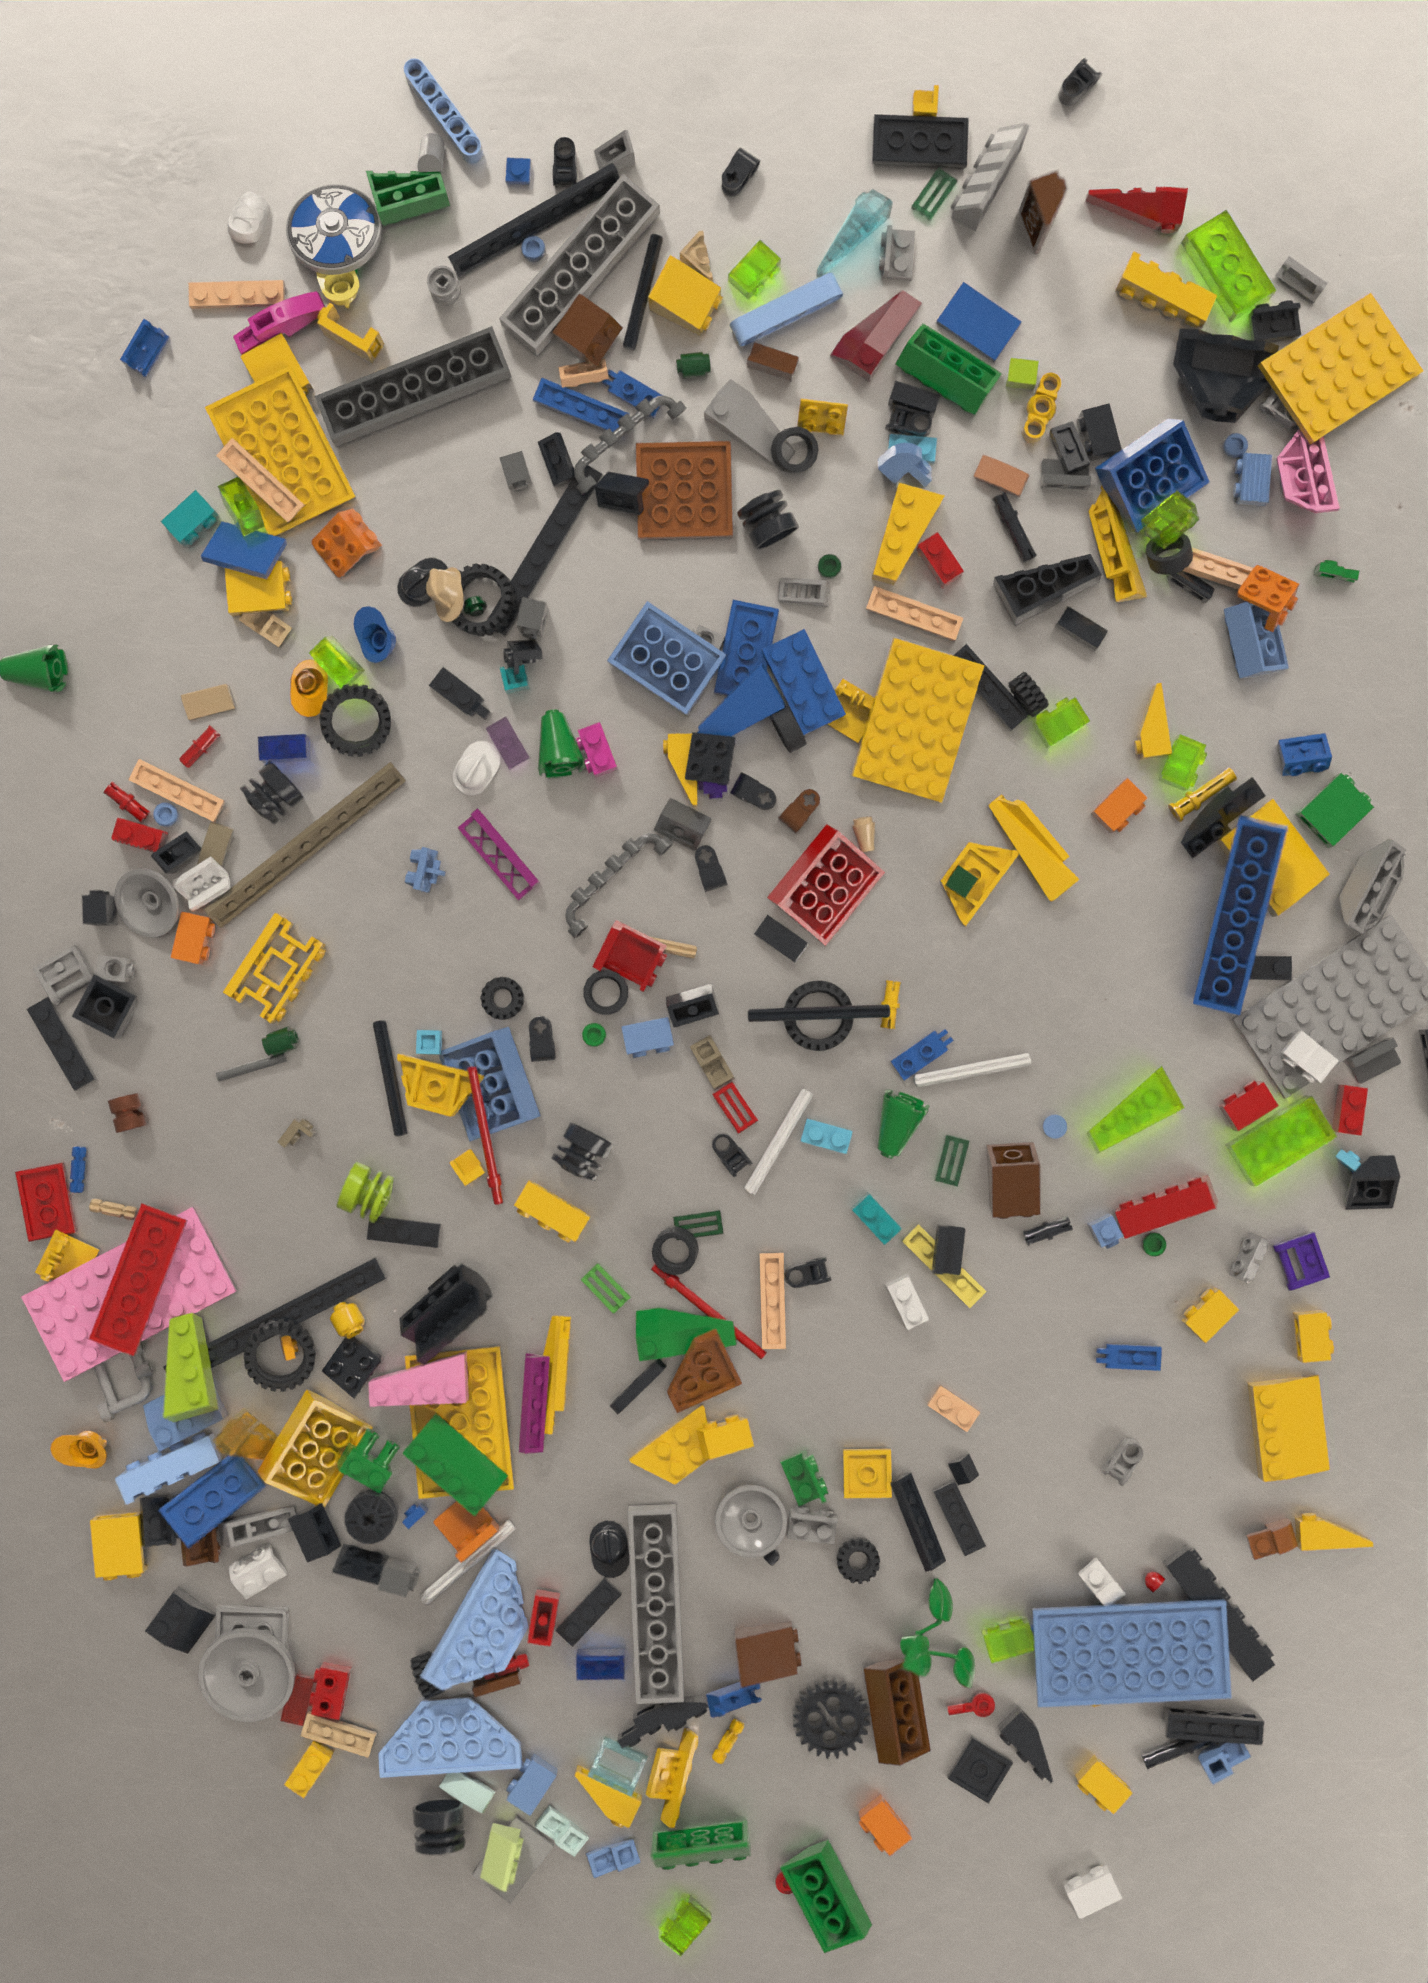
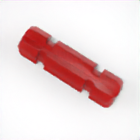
[484,1653,529,1680]

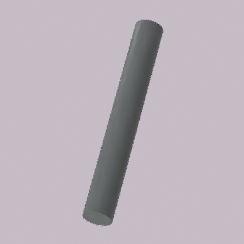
[216,1053,287,1082]

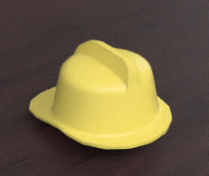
[316,270,360,308]

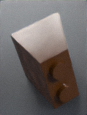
[986,1142,1040,1219]
[735,1621,802,1687]

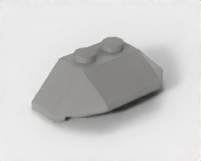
[1339,839,1406,934]

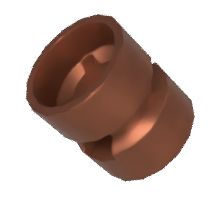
[108,1093,146,1133]

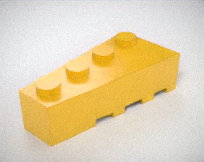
[1115,251,1217,328]
[871,483,945,585]

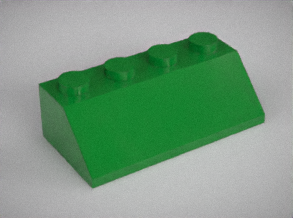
[895,323,1002,415]
[402,1413,508,1517]
[780,1839,872,1953]

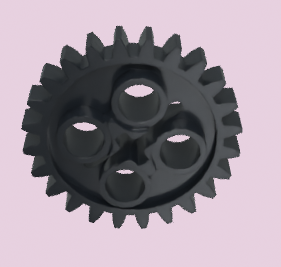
[793,1679,870,1759]

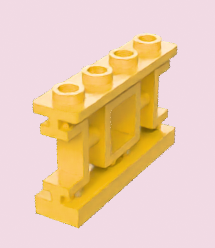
[223,913,326,1024]

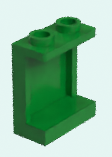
[1295,773,1374,848]

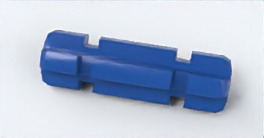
[69,1146,86,1193]

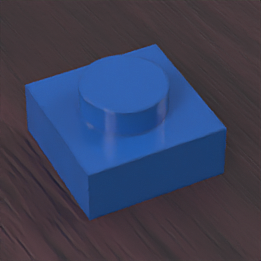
[506,157,531,185]
[402,1502,428,1529]

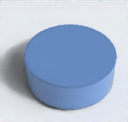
[521,236,545,262]
[1223,433,1248,459]
[153,803,179,827]
[1043,1115,1067,1139]

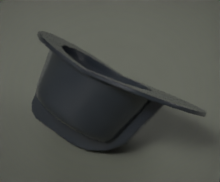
[397,558,448,607]
[589,1521,630,1578]

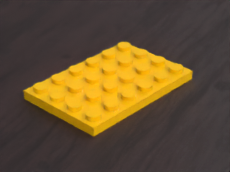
[1258,293,1423,445]
[205,365,356,536]
[851,638,984,803]
[405,1346,514,1499]

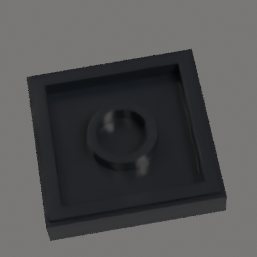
[947,1736,1013,1804]

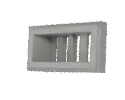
[778,578,830,606]

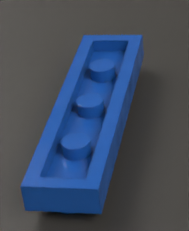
[533,378,629,432]

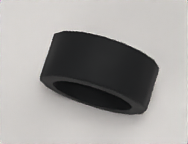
[771,427,819,473]
[1145,531,1193,575]
[770,705,807,753]
[583,970,628,1015]
[652,1227,699,1275]

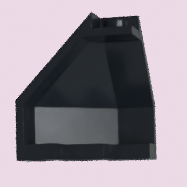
[1173,328,1279,423]

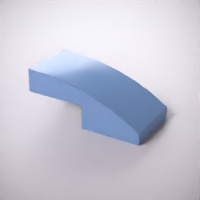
[585,1839,641,1878]

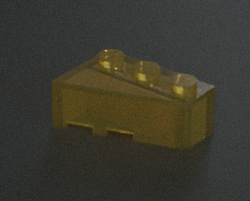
[213,1408,279,1460]

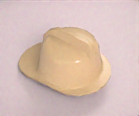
[426,567,464,622]

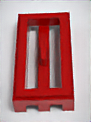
[712,1081,758,1134]

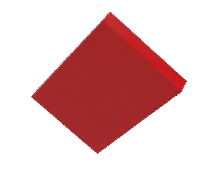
[15,1162,77,1242]

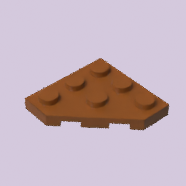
[667,1329,742,1413]

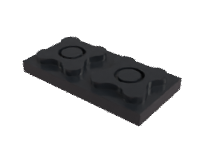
[872,114,969,168]

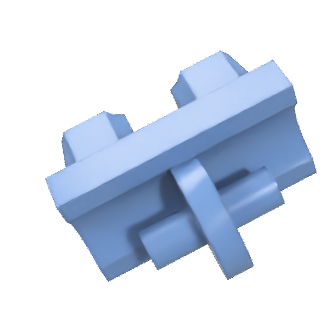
[405,847,446,893]

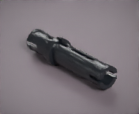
[992,492,1037,563]
[1141,1739,1214,1770]

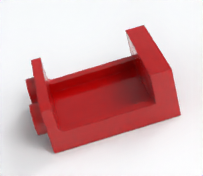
[592,920,667,992]

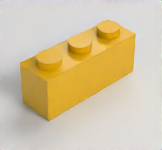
[514,1180,591,1243]

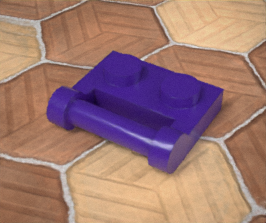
[1273,1231,1330,1291]

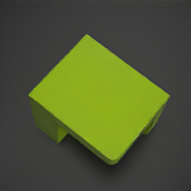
[1005,358,1039,390]

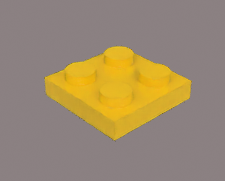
[843,1448,892,1498]

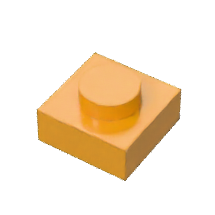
[279,1335,298,1361]

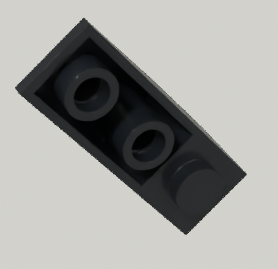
[998,1706,1053,1783]

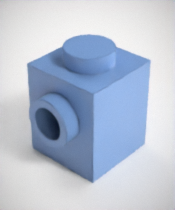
[1087,1214,1123,1249]

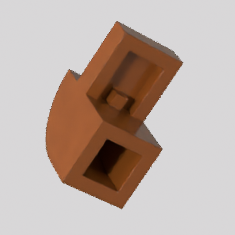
[1246,1518,1298,1560]

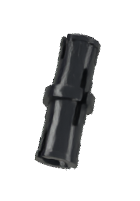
[1023,1216,1073,1246]

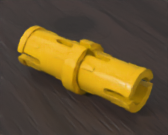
[880,980,901,1029]

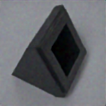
[948,1453,979,1485]

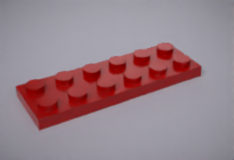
[89,1203,188,1356]

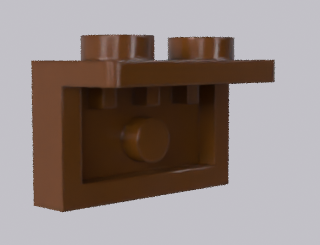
[180,1526,221,1567]

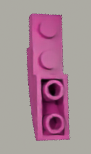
[233,291,325,355]

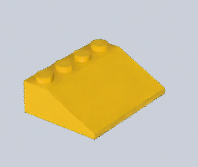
[1216,799,1330,917]
[1247,1375,1330,1482]
[257,1389,373,1508]

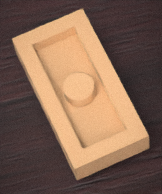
[559,358,609,388]
[927,1385,980,1432]

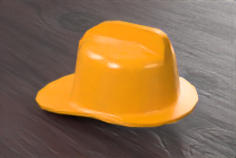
[290,659,328,717]
[50,1431,107,1469]

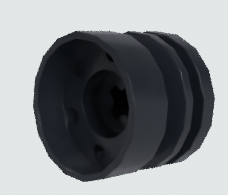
[737,490,799,550]
[240,760,304,825]
[551,1122,614,1181]
[344,1488,399,1544]
[413,1799,466,1855]

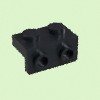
[1249,300,1301,341]
[140,1495,179,1547]

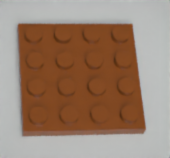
[636,441,733,539]

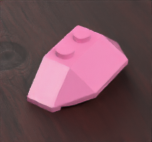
[1276,430,1339,513]

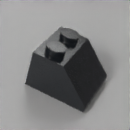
[72,974,137,1039]
[145,1586,216,1654]

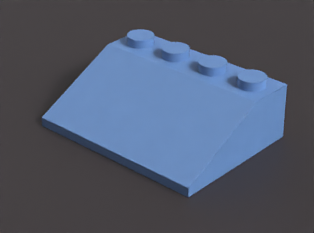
[607,601,726,716]
[439,1027,540,1141]

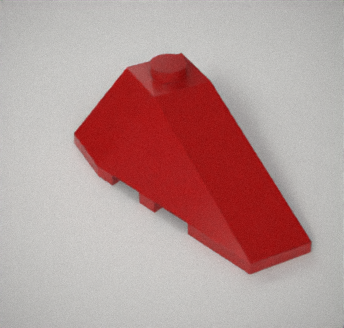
[1085,187,1188,234]

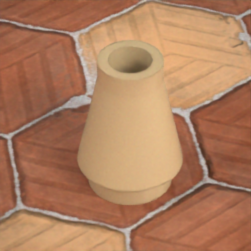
[852,816,875,852]

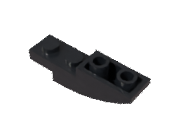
[1181,777,1266,859]
[617,1696,709,1749]

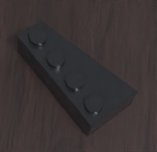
[993,554,1102,625]

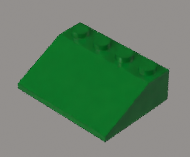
[651,1820,751,1870]

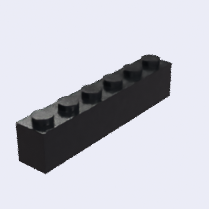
[1163,1545,1276,1682]

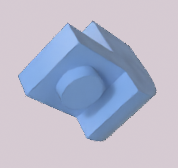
[878,443,932,487]
[1198,1742,1251,1785]

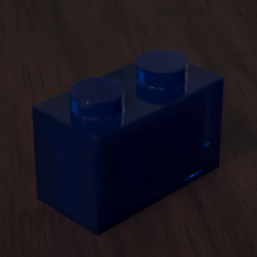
[258,734,311,763]
[576,1649,625,1680]

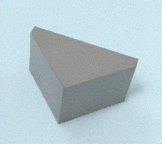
[594,130,635,170]

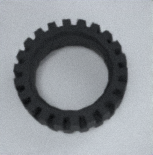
[452,563,517,637]
[320,684,391,757]
[784,980,854,1051]
[244,1318,316,1392]

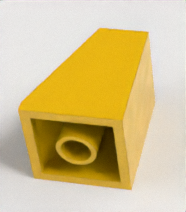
[648,255,723,336]

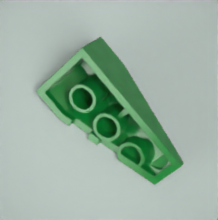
[636,1307,737,1361]

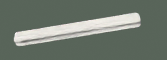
[914,1053,1031,1087]
[744,1089,813,1195]
[420,1520,516,1605]

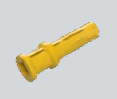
[1168,767,1237,822]

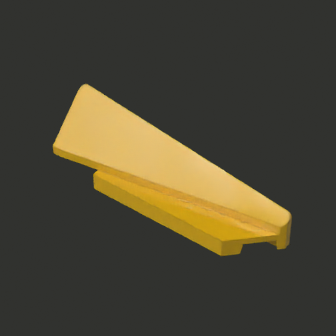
[1088,485,1147,602]
[989,795,1080,902]
[543,1316,571,1435]

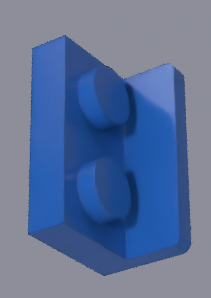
[1278,733,1332,776]

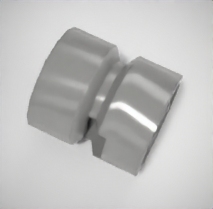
[427,266,461,305]

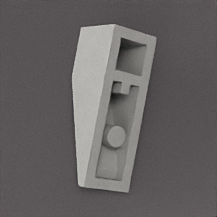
[218,1506,295,1548]

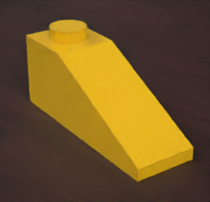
[1134,683,1172,760]
[663,733,697,807]
[1295,1513,1373,1551]
[575,1765,642,1828]

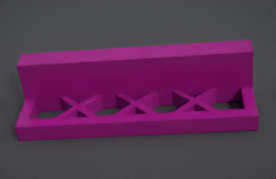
[458,808,540,901]
[519,1353,550,1454]

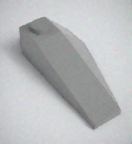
[704,379,795,471]

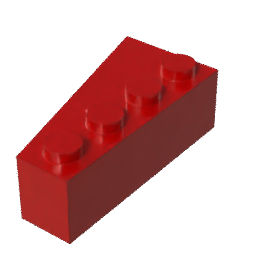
[1115,1175,1218,1239]

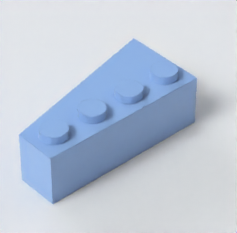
[115,1432,224,1505]

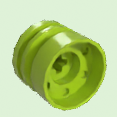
[336,1161,394,1224]

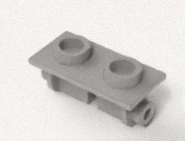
[1275,256,1327,303]
[1229,1232,1269,1284]

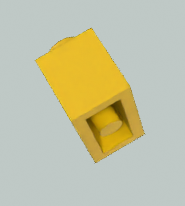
[1181,1287,1239,1343]
[1293,1310,1334,1363]
[696,1414,754,1460]
[284,1740,335,1798]
[1075,1754,1133,1815]

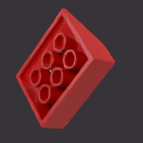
[767,824,885,946]

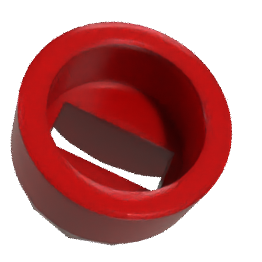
[1145,1572,1165,1593]

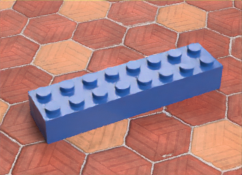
[1193,815,1288,1015]

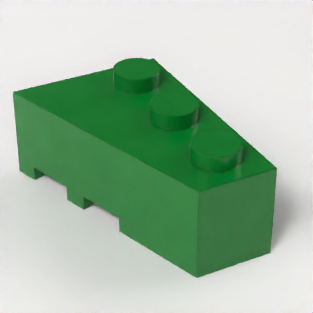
[366,171,450,226]

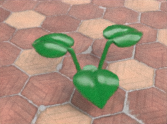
[900,1578,975,1688]

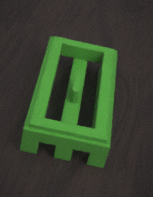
[581,1263,631,1314]

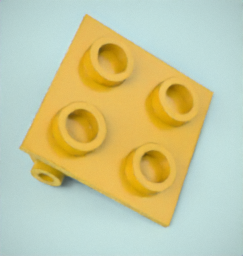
[797,399,848,435]
[827,678,874,743]
[35,1230,99,1281]

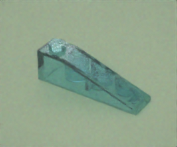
[816,189,893,278]

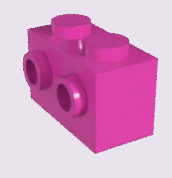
[576,722,618,777]

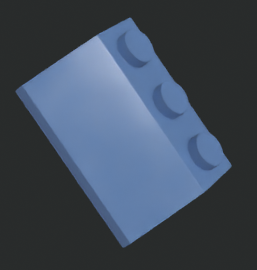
[1224,602,1289,678]
[143,1388,229,1452]

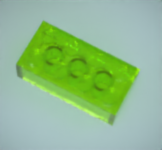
[1181,210,1277,323]
[1225,1095,1337,1187]

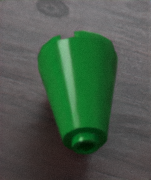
[0,644,68,692]
[538,709,585,778]
[877,1090,930,1159]

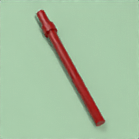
[467,1066,503,1205]
[651,1264,767,1359]

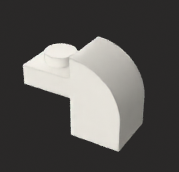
[1078,1558,1126,1606]

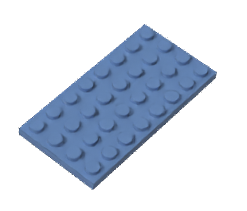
[1032,1599,1231,1708]

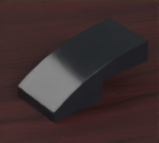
[754,915,809,963]

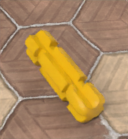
[712,1718,744,1764]

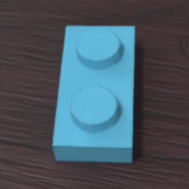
[888,434,937,464]
[801,1118,853,1154]

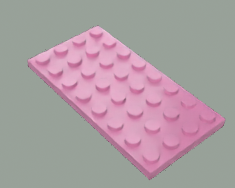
[21,1207,237,1382]

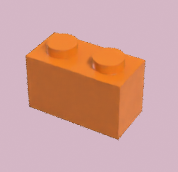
[1091,778,1147,833]
[170,911,216,965]
[858,1794,912,1856]

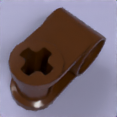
[778,789,820,834]

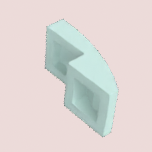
[439,1772,495,1813]
[535,1805,589,1857]

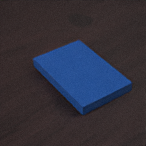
[936,282,1022,362]
[201,521,287,580]

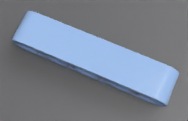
[404,58,483,163]
[729,273,844,346]

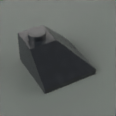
[1345,1155,1400,1210]

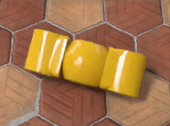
[1022,372,1061,444]

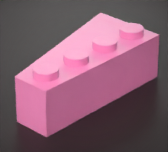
[369,1351,469,1407]

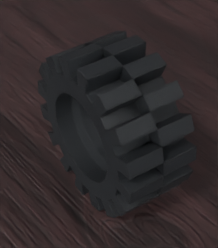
[1008,672,1049,717]
[480,977,524,1020]
[836,1537,880,1584]
[410,1651,445,1699]

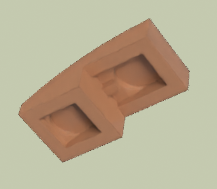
[974,455,1029,497]

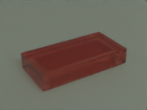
[280,1673,314,1726]

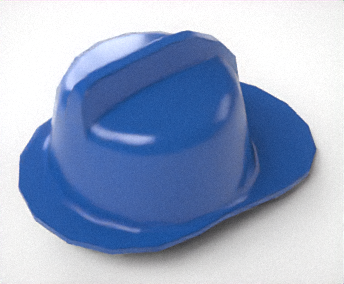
[353,606,396,663]

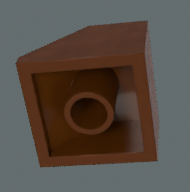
[552,294,623,367]

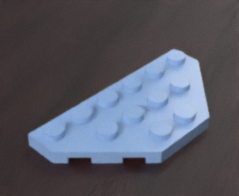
[420,1549,528,1690]
[378,1697,523,1778]

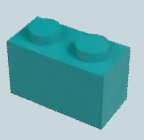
[160,490,219,547]
[851,1193,902,1245]

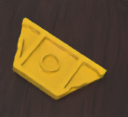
[940,842,1019,926]
[397,1054,484,1117]
[629,1404,709,1485]

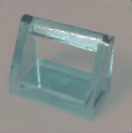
[588,1736,648,1797]

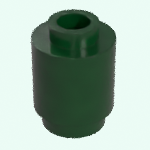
[676,352,711,378]
[262,1026,299,1056]

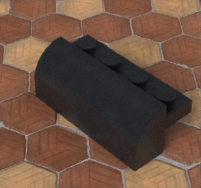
[399,1264,493,1365]

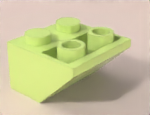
[480,1823,524,1891]

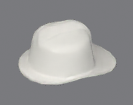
[453,741,500,795]

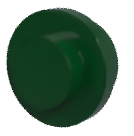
[463,596,487,617]

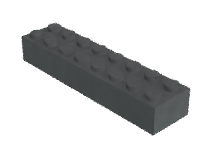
[315,326,512,447]

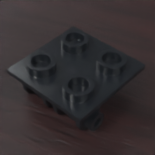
[685,732,736,786]
[322,1337,382,1399]
[332,1544,389,1585]

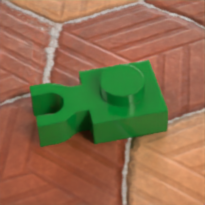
[1314,560,1360,583]

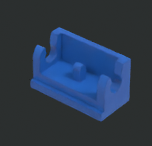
[120,319,169,378]
[706,1682,762,1718]

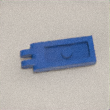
[601,369,663,419]
[890,1029,954,1081]
[1096,1344,1162,1371]

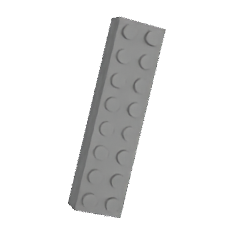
[499,174,660,356]
[628,1504,684,1704]

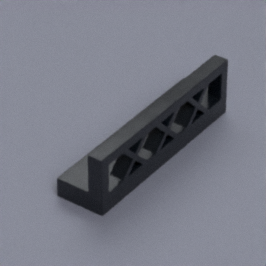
[1163,1707,1264,1745]

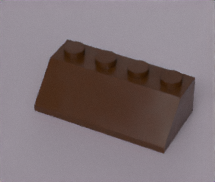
[1019,170,1067,255]
[863,1658,931,1766]

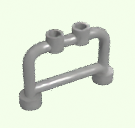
[93,1342,153,1423]

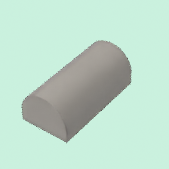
[417,133,445,172]

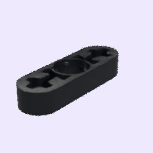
[609,1359,667,1415]

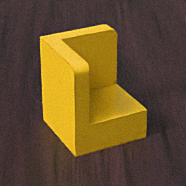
[912,85,939,117]
[449,1149,487,1186]

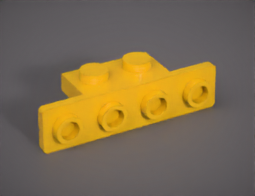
[645,1728,698,1828]

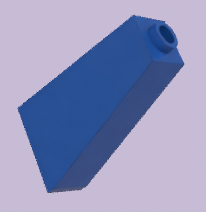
[697,663,785,736]

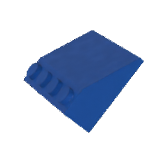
[1095,418,1210,532]

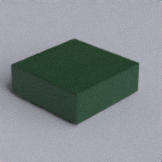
[945,865,978,899]

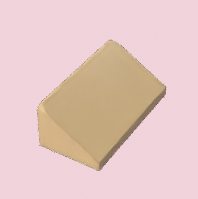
[181,684,235,720]

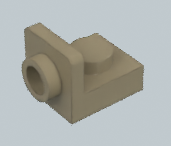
[277,1118,316,1148]

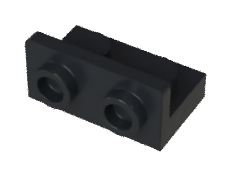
[503,639,542,675]

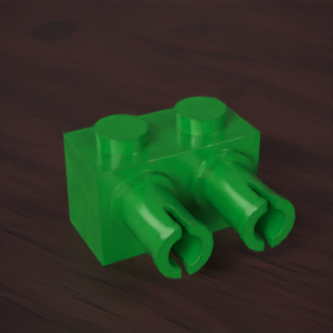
[337,1428,400,1493]

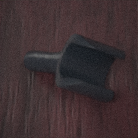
[763,1549,780,1566]

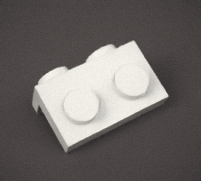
[173,857,230,912]
[229,1543,287,1600]

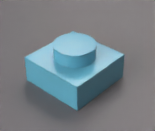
[416,1030,442,1055]
[1336,1149,1361,1173]

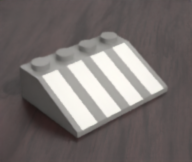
[950,123,1030,232]

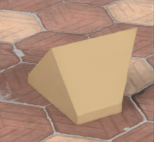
[680,231,713,282]

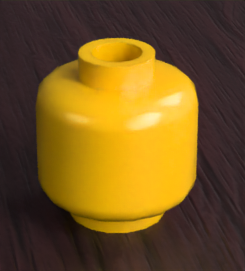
[330,1302,365,1339]

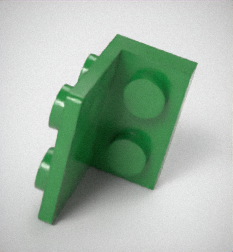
[780,1450,829,1506]

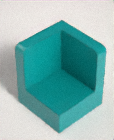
[500,665,530,694]

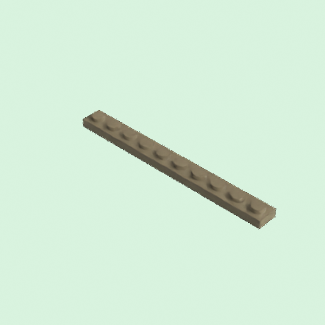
[204,762,406,928]

